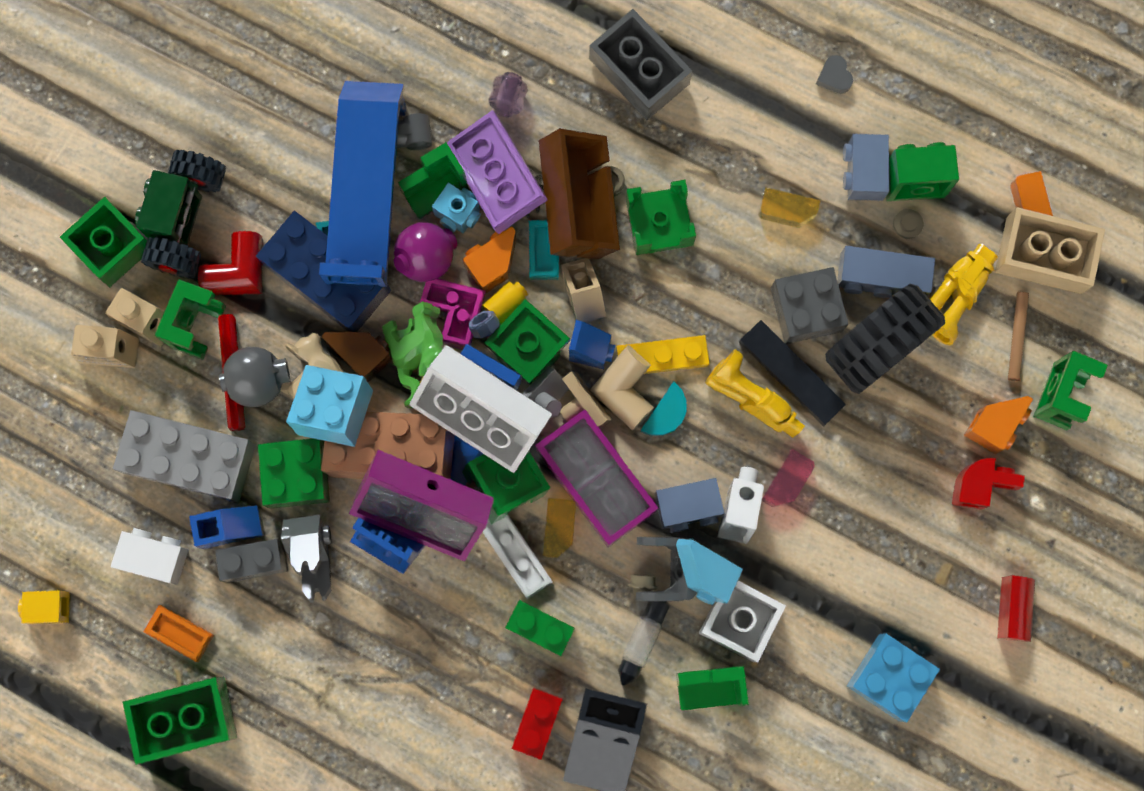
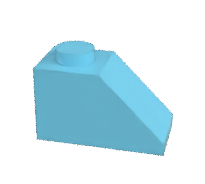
[676,539,743,605]

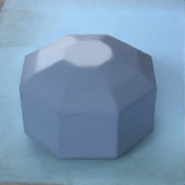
[469,311,499,338]

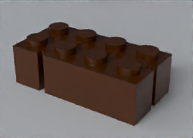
[538,128,620,259]

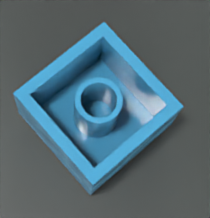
[847,634,940,723]

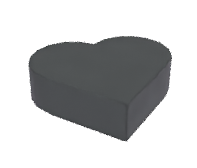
[816,55,853,94]

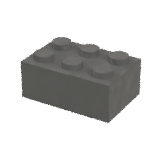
[589,9,692,120]

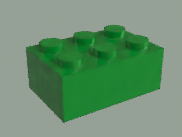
[122,677,237,765]

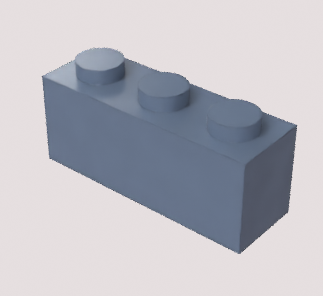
[837,246,935,298]

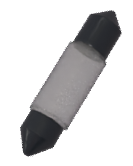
[618,601,669,686]

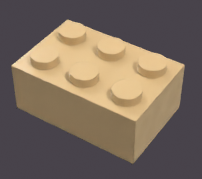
[995,207,1105,294]

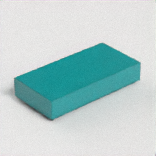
[529,220,559,280]

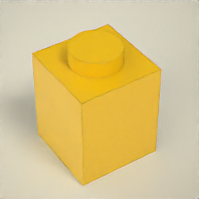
[18,590,70,624]

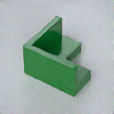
[398,142,469,219]
[676,666,749,711]

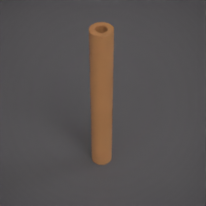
[1008,292,1029,381]

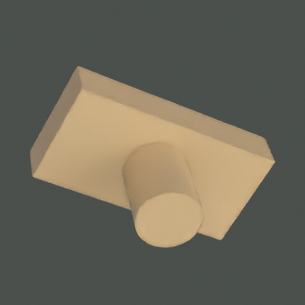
[560,371,612,427]

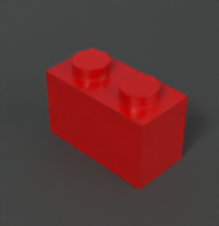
[511,688,563,760]

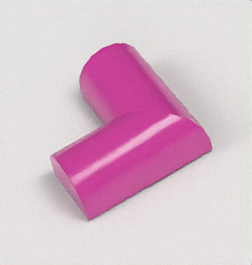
[420,279,486,350]

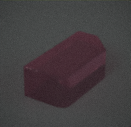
[761,449,815,507]

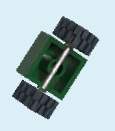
[135,150,226,279]

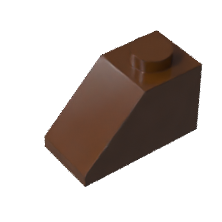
[321,332,392,382]

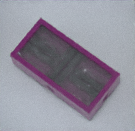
[535,410,659,548]
[349,450,494,561]

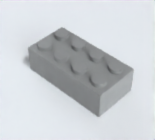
[113,410,256,503]

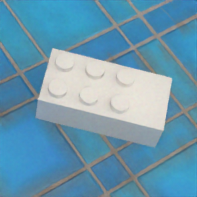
[409,345,552,473]

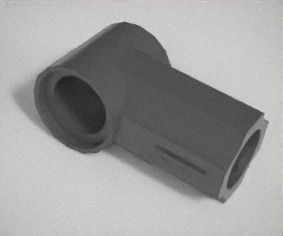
[397,113,432,151]

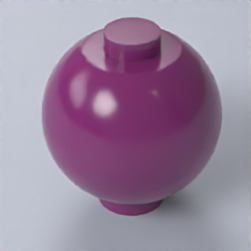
[393,222,457,282]

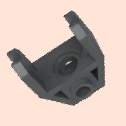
[281,515,332,603]
[636,537,698,601]

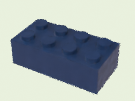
[256,210,391,332]

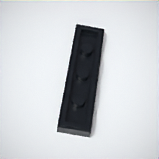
[739,320,846,427]

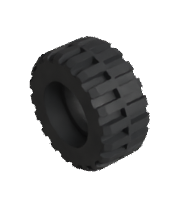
[825,283,945,394]

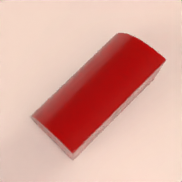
[997,575,1035,642]

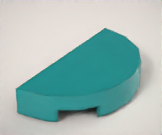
[640,381,687,436]

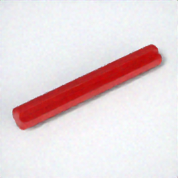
[218,314,246,431]

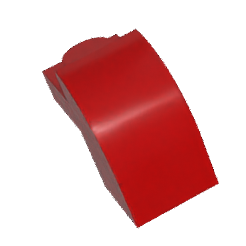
[952,458,1025,510]

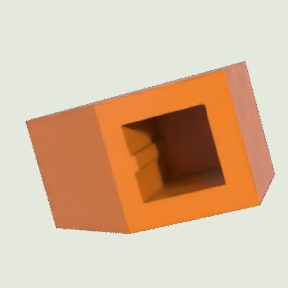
[463,226,517,294]
[964,396,1033,454]

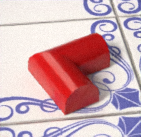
[198,231,262,295]

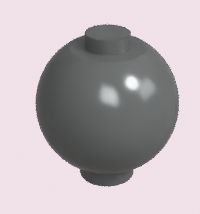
[219,347,291,407]

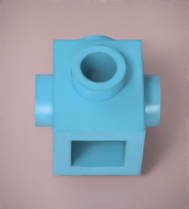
[432,183,481,234]

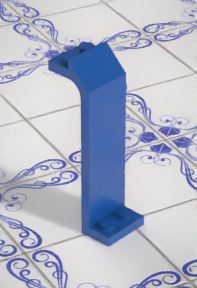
[319,81,406,287]

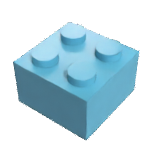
[286,365,373,447]

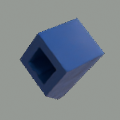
[189,506,264,549]

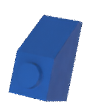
[569,320,615,370]

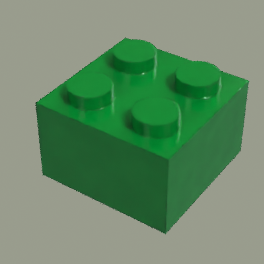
[886,142,959,202]
[60,197,147,288]
[258,438,330,509]

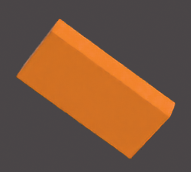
[143,605,214,662]

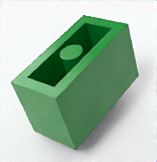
[505,600,575,656]

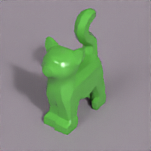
[382,301,443,409]

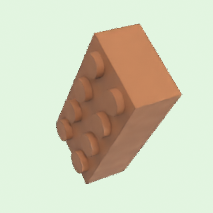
[321,412,455,479]

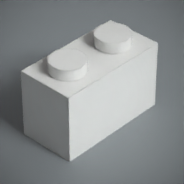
[111,528,189,585]

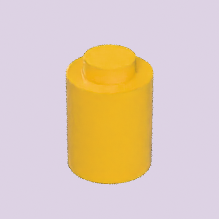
[482,281,529,326]

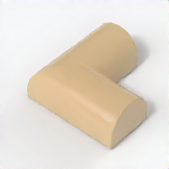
[589,345,654,431]

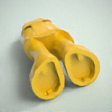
[929,244,998,345]
[705,349,805,438]

